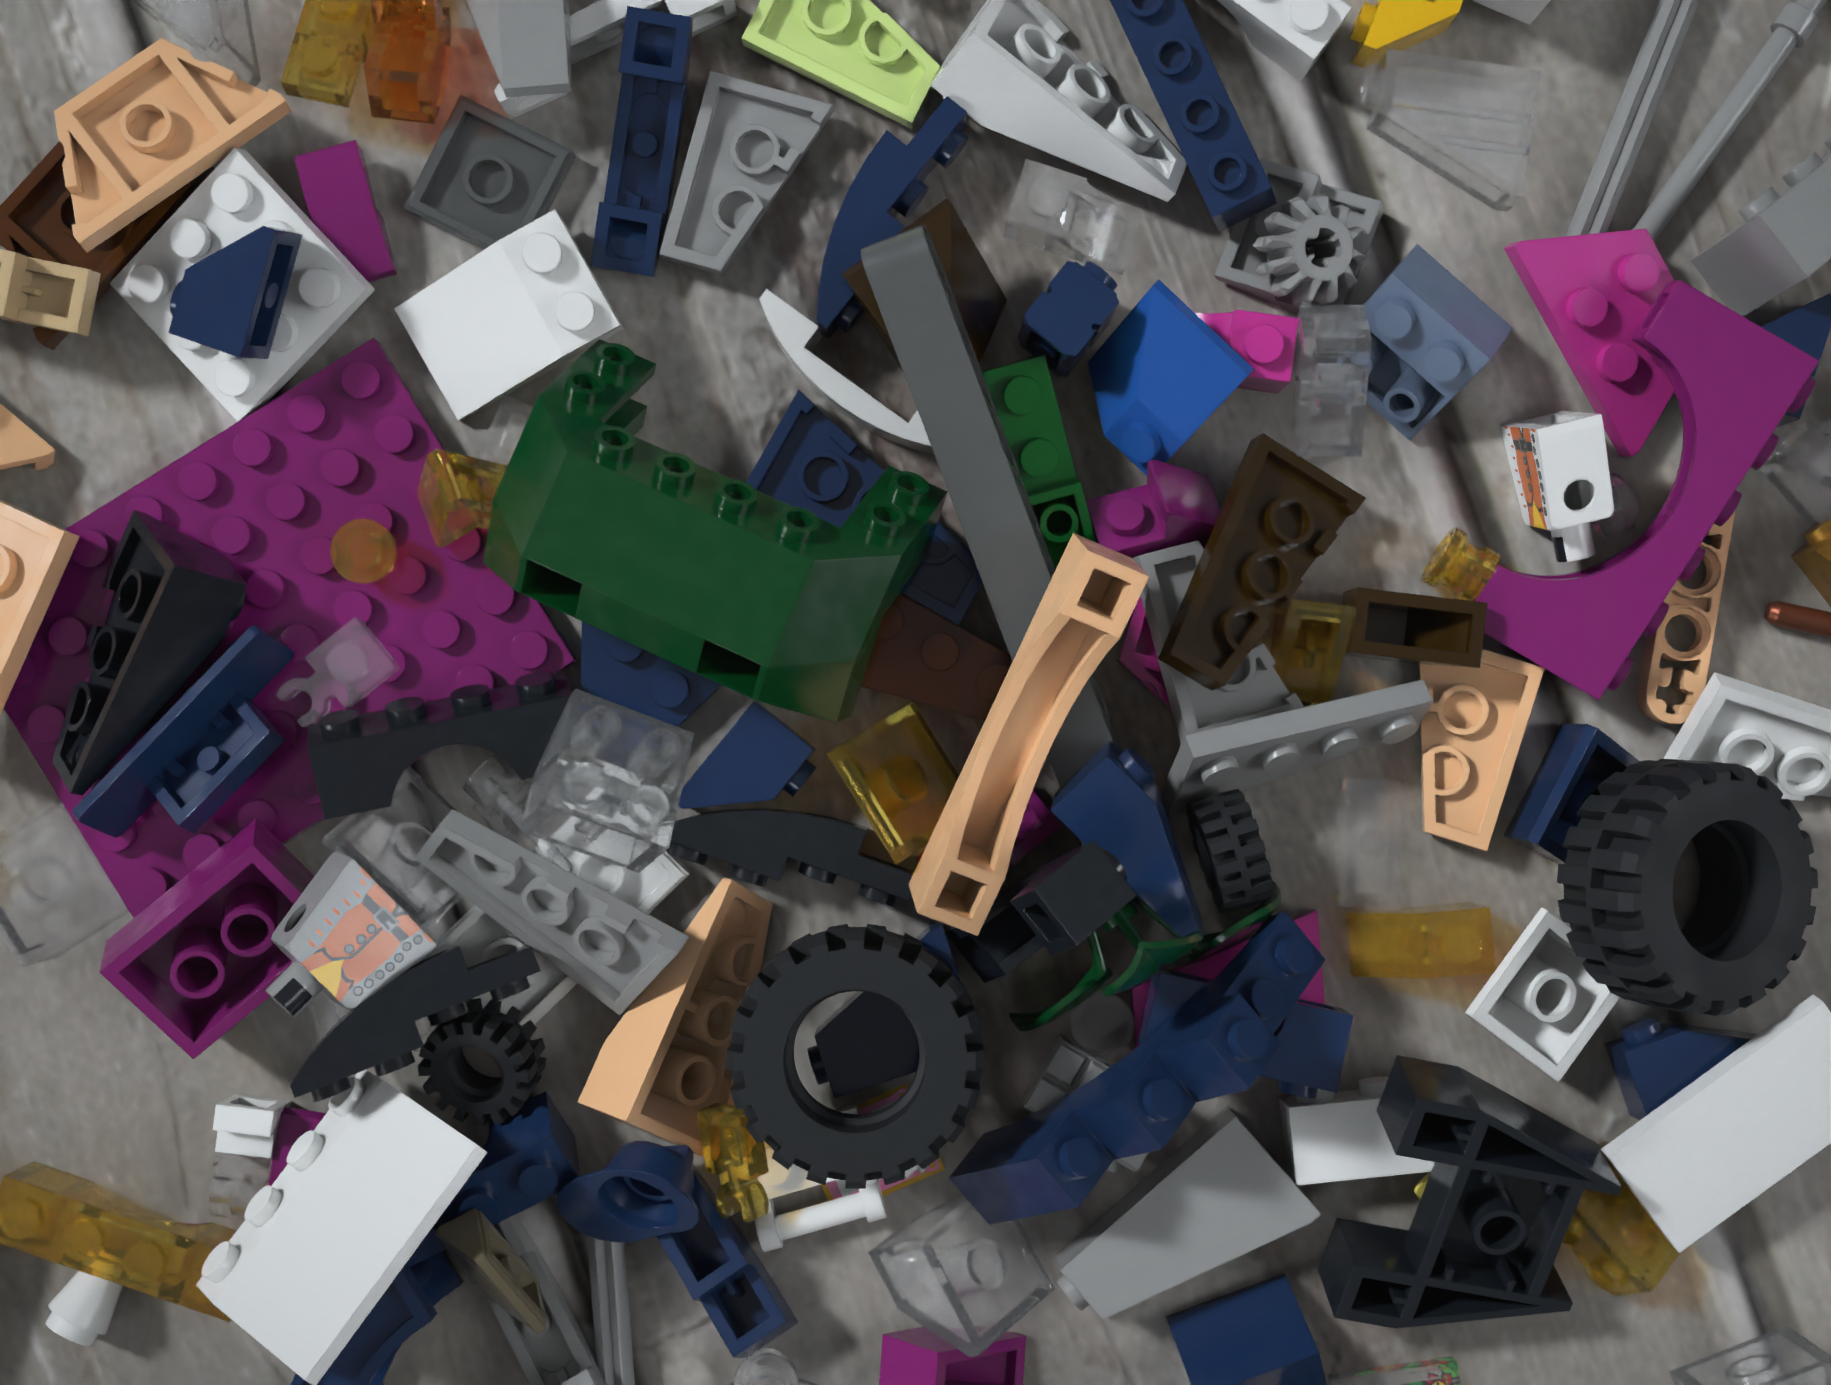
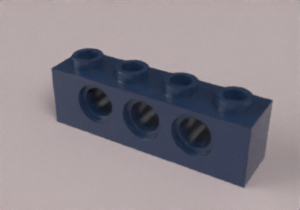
[1110,0,1277,232]

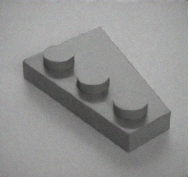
[1133,541,1304,743]

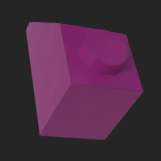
[879,1326,1027,1385]

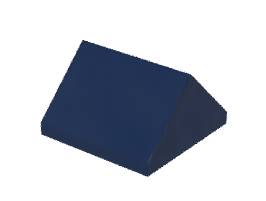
[1503,724,1640,864]
[1166,1273,1327,1385]

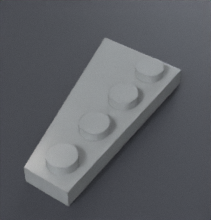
[1160,679,1433,816]

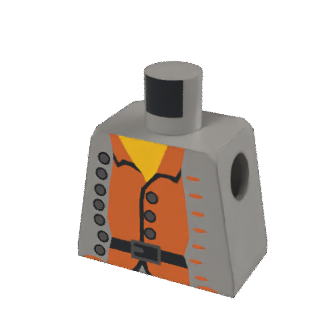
[265,851,438,1018]

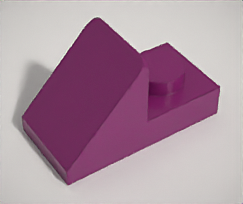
[1085,460,1220,558]

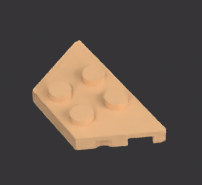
[54,38,292,253]

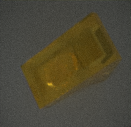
[417,449,508,548]

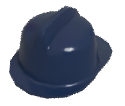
[557,1140,699,1243]

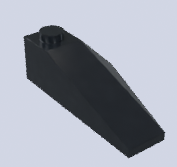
[52,510,247,796]

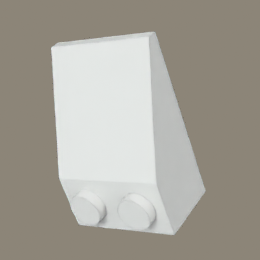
[394,209,625,421]

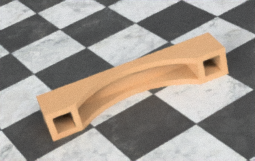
[908,533,1149,936]

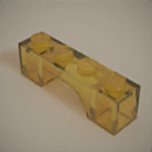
[0,1161,237,1322]

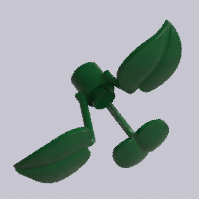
[1009,881,1282,1031]

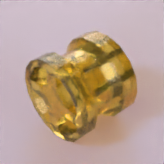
[1421,527,1500,601]

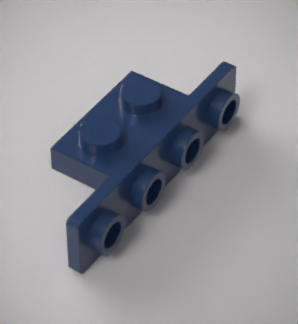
[72,625,294,838]

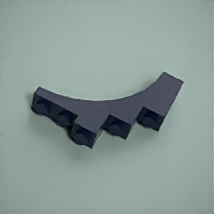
[949,911,1325,1225]

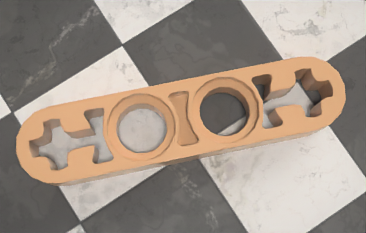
[1637,511,1735,724]

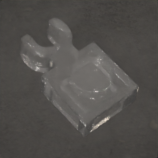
[276,617,401,727]

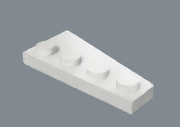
[1663,672,1831,801]

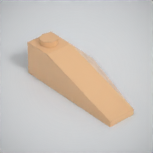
[578,878,773,1161]

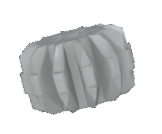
[1252,194,1367,307]

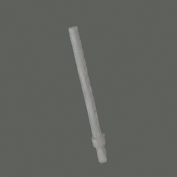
[1633,0,1827,243]

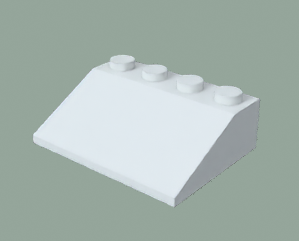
[196,1070,487,1385]

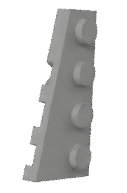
[414,809,689,1015]

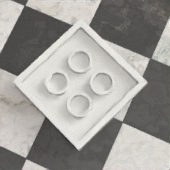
[109,147,375,422]

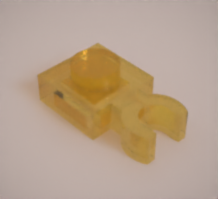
[697,1103,769,1223]

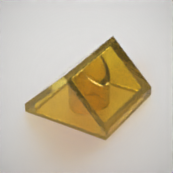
[826,701,959,865]

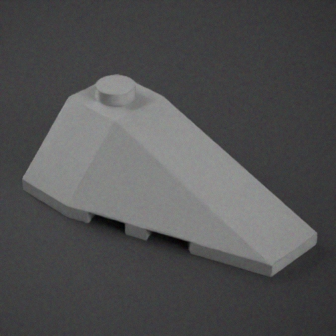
[464,0,571,97]

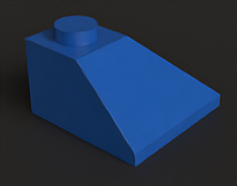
[1088,280,1254,476]

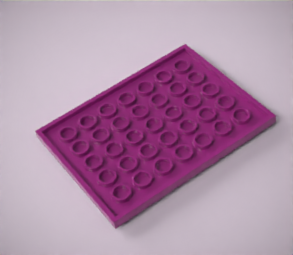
[4,338,578,918]

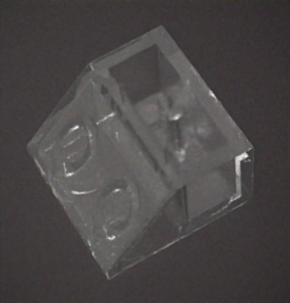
[519,689,695,873]

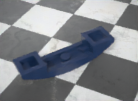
[590,6,693,277]

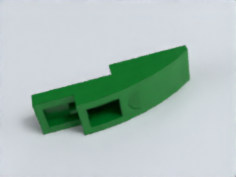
[982,354,1096,570]

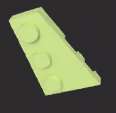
[741,0,941,129]

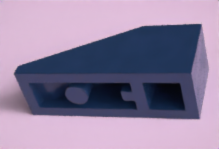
[1051,741,1202,938]
[1604,1018,1758,1120]

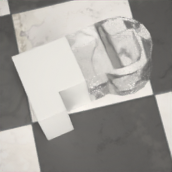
[209,1094,291,1220]

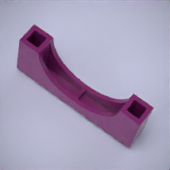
[1467,280,1819,700]

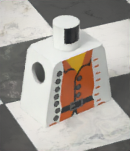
[1500,411,1614,562]

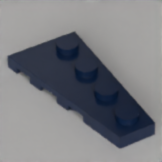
[746,389,983,626]

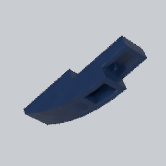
[817,96,968,339]

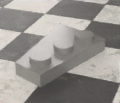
[659,71,834,276]

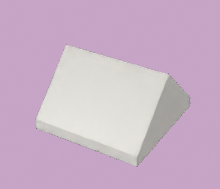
[1465,907,1620,1082]

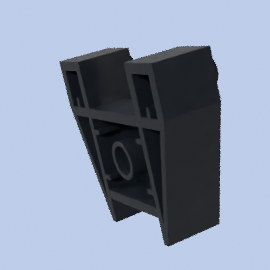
[1318,1055,1622,1328]

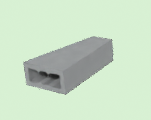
[1056,1106,1321,1319]

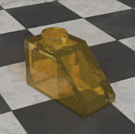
[1346,902,1496,978]

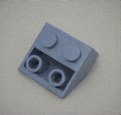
[1315,244,1513,440]

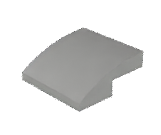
[1214,158,1384,326]

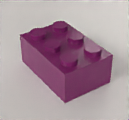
[99,818,314,1059]

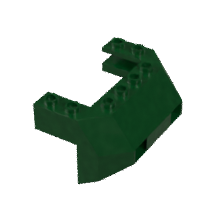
[483,339,948,723]

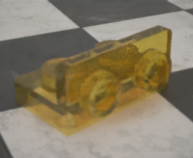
[1562,1141,1681,1296]

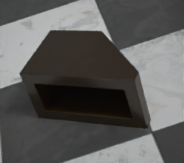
[1336,587,1488,668]

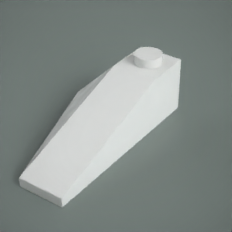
[930,0,1187,202]

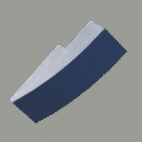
[657,1163,799,1358]

